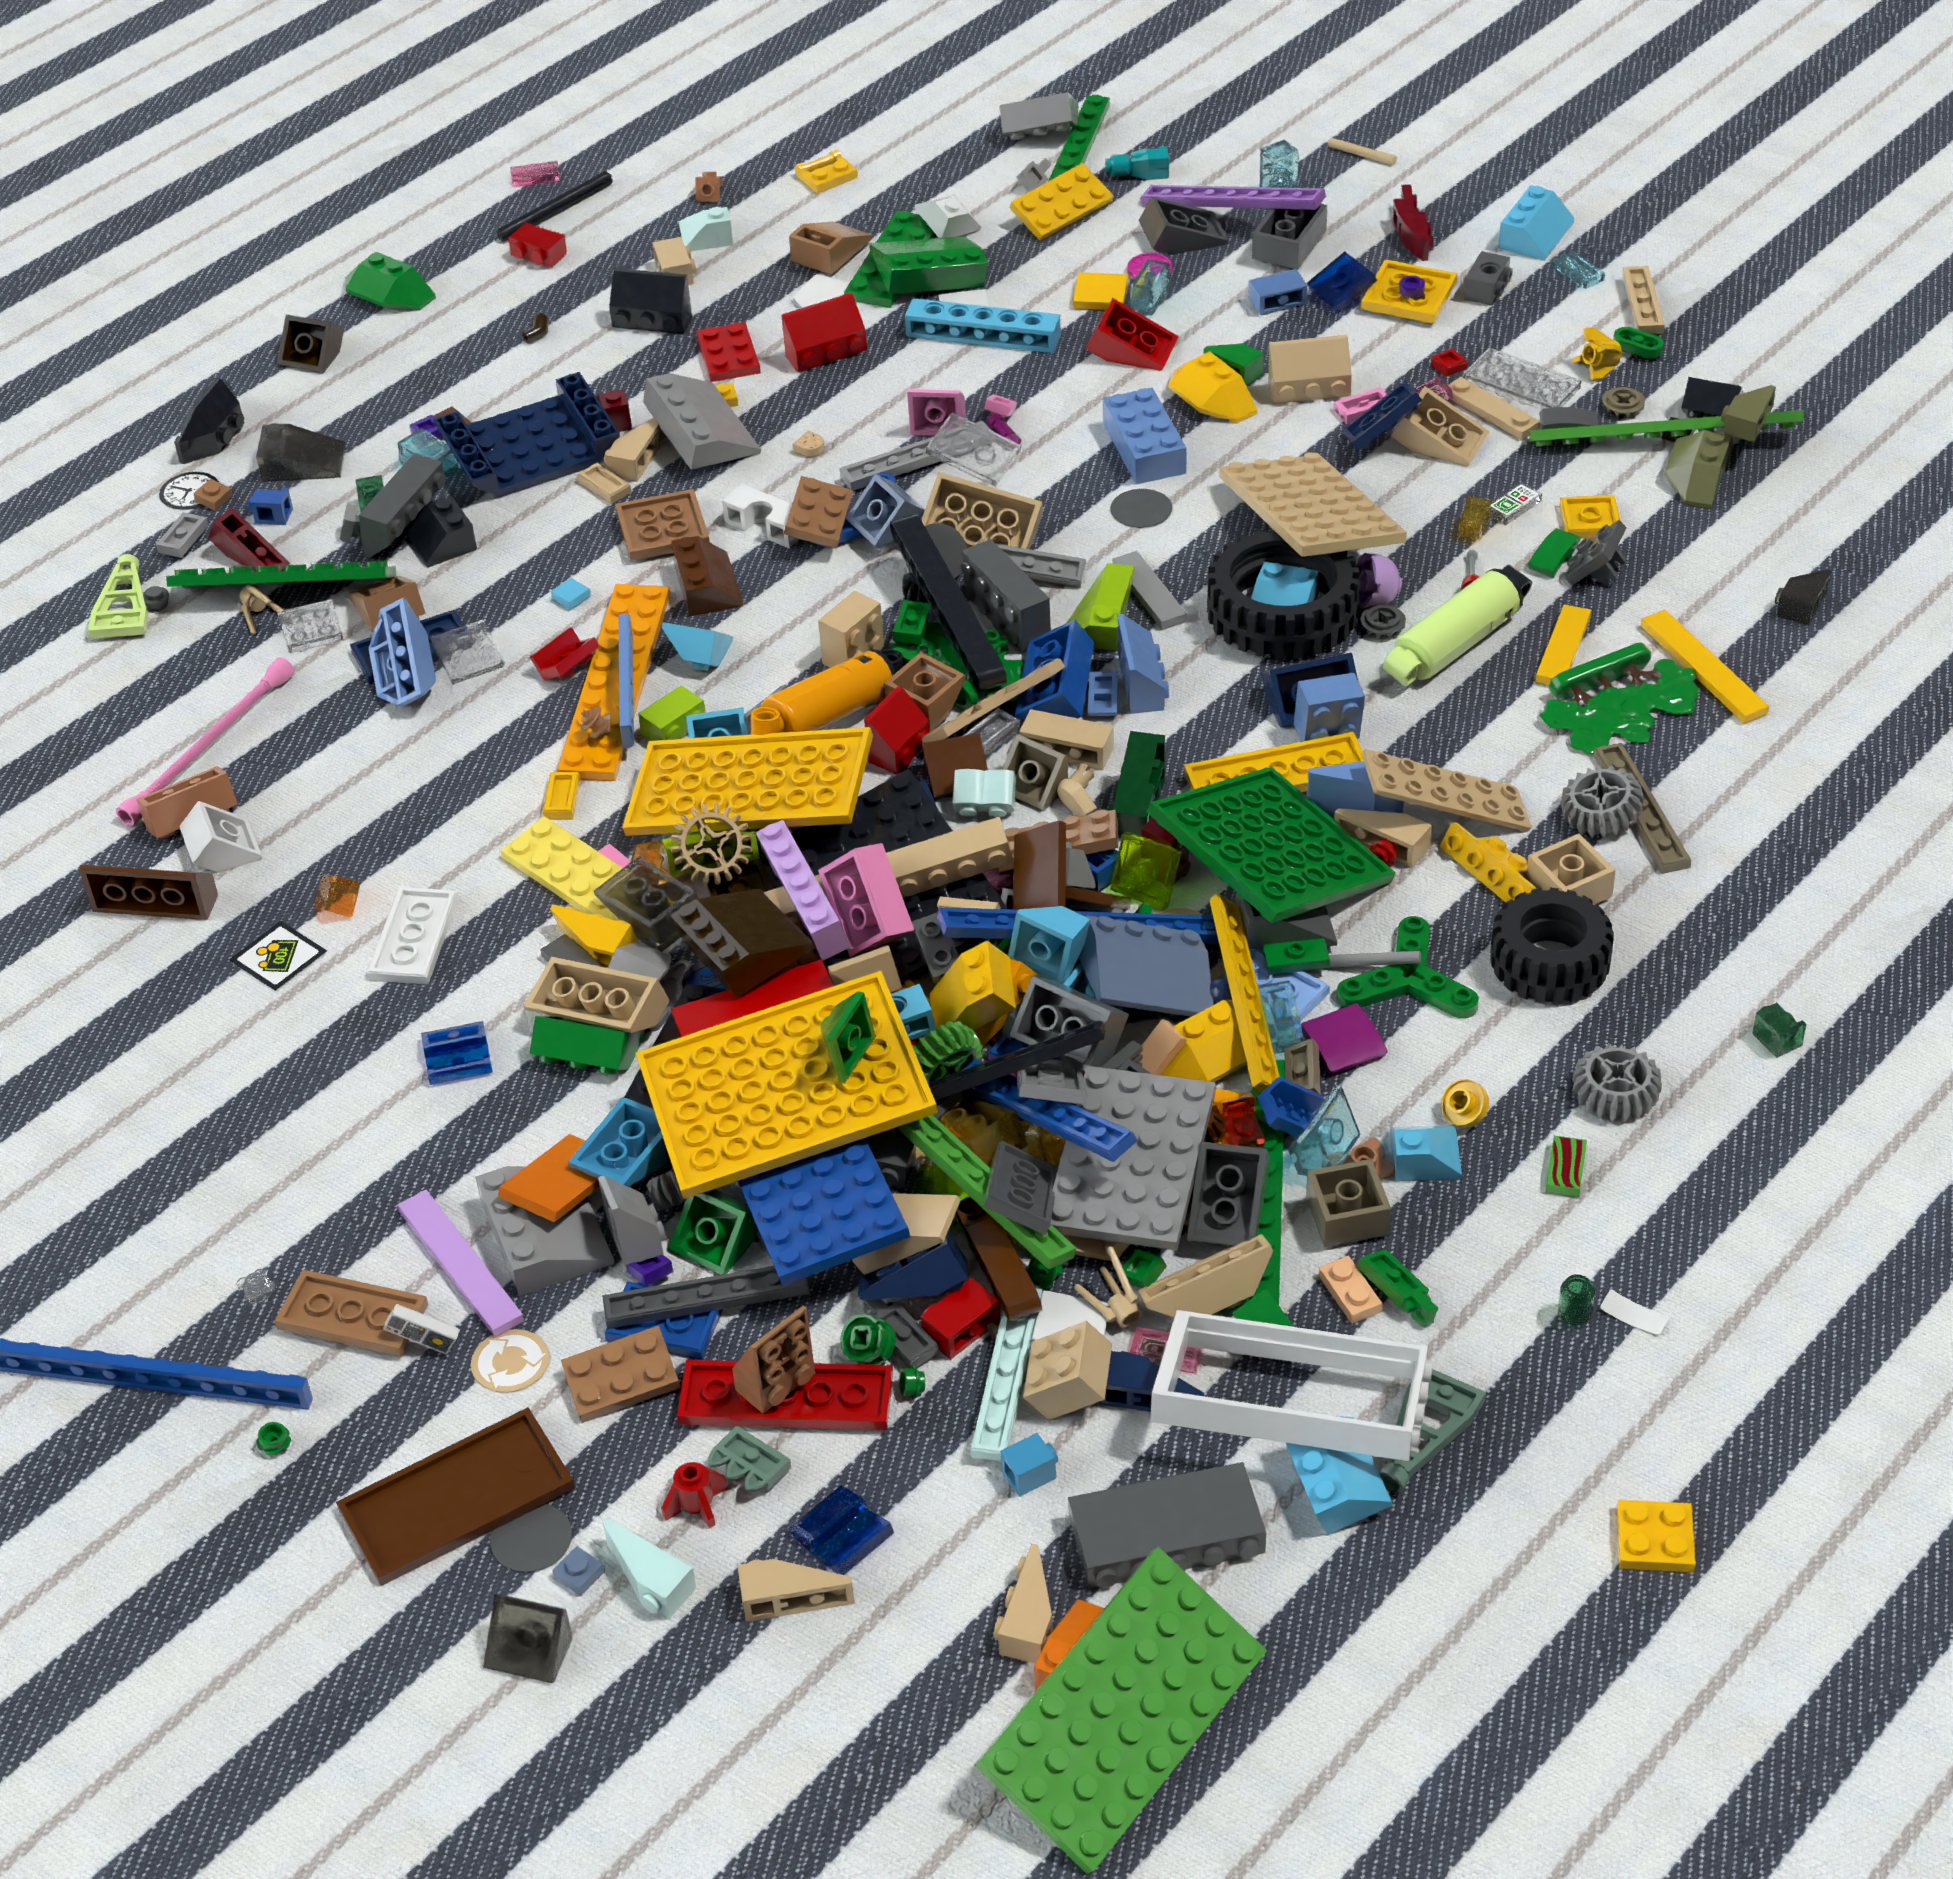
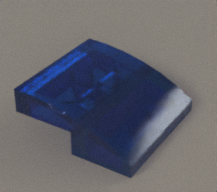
[421,1021,493,1085]
[789,1485,894,1575]

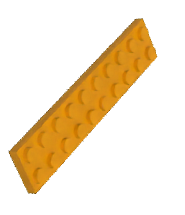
[557,584,670,781]

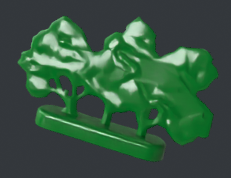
[889,622,1025,711]

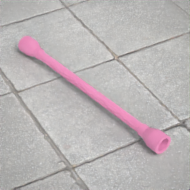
[116,657,295,826]

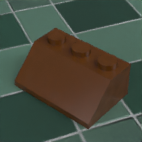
[671,536,743,617]

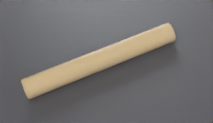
[1328,138,1397,165]

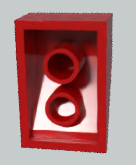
[1085,298,1179,371]

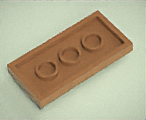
[999,810,1118,872]
[274,1270,428,1357]

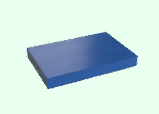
[604,1282,723,1360]

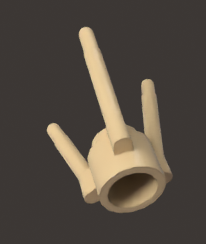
[240,584,295,635]
[1074,1246,1143,1328]

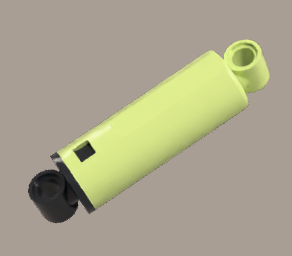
[1382,565,1533,686]

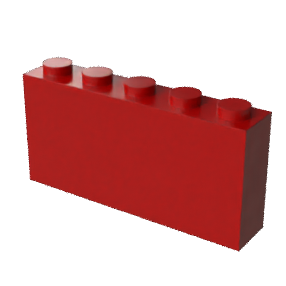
[671,959,833,1037]

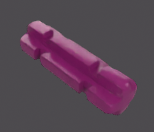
[987,414,1022,451]

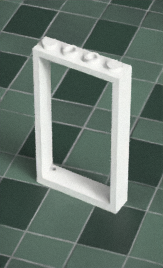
[1150,1310,1433,1461]

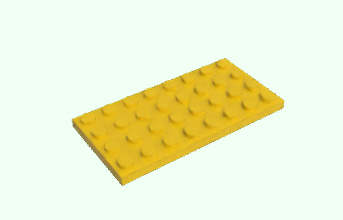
[622,727,873,836]

